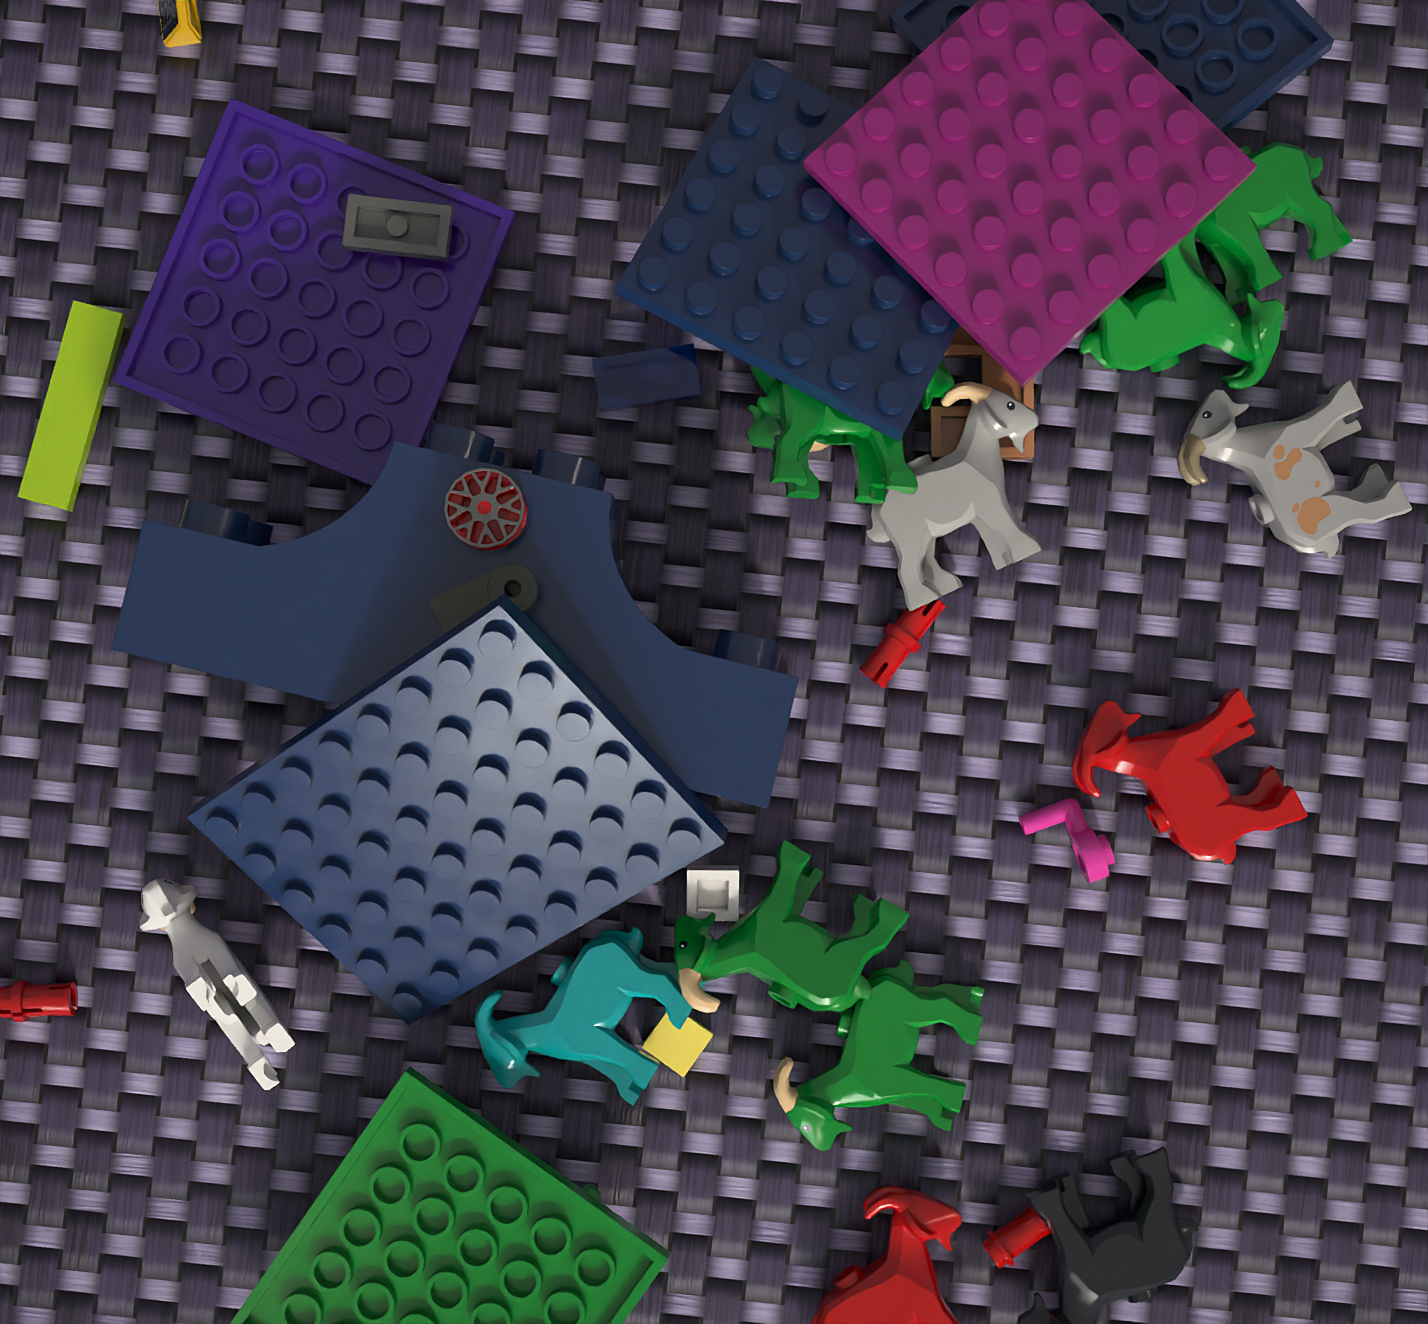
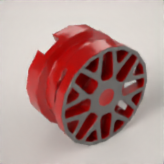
[444,468,528,551]

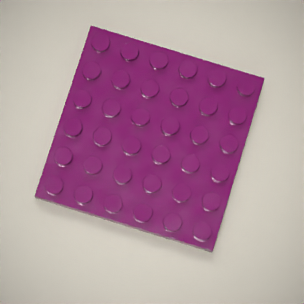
[804,0,1257,387]

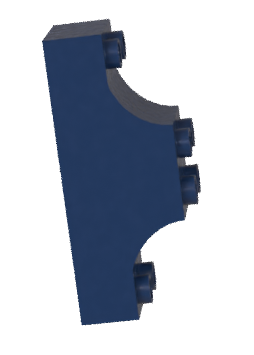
[111,423,799,809]

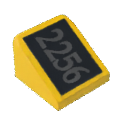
[158,0,202,47]

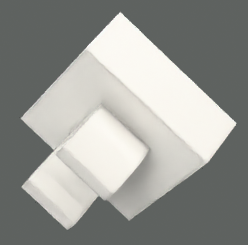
[687,865,739,921]

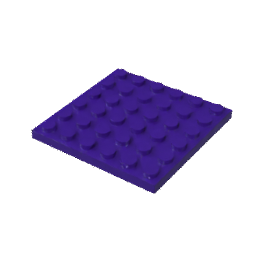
[113,98,517,487]

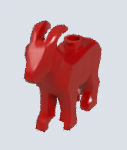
[1071,687,1308,865]
[810,1185,962,1324]

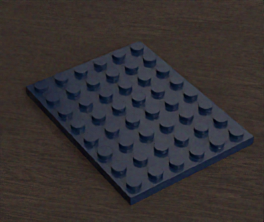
[186,593,728,1025]

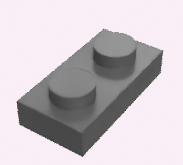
[342,194,454,262]

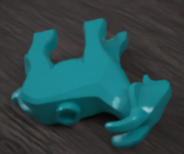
[474,926,706,1106]

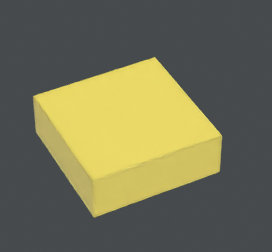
[642,1012,714,1078]

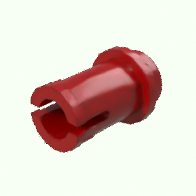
[981,1205,1050,1269]

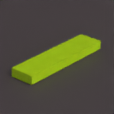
[17,300,127,512]

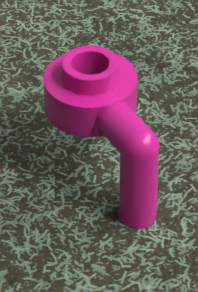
[1018,798,1115,883]

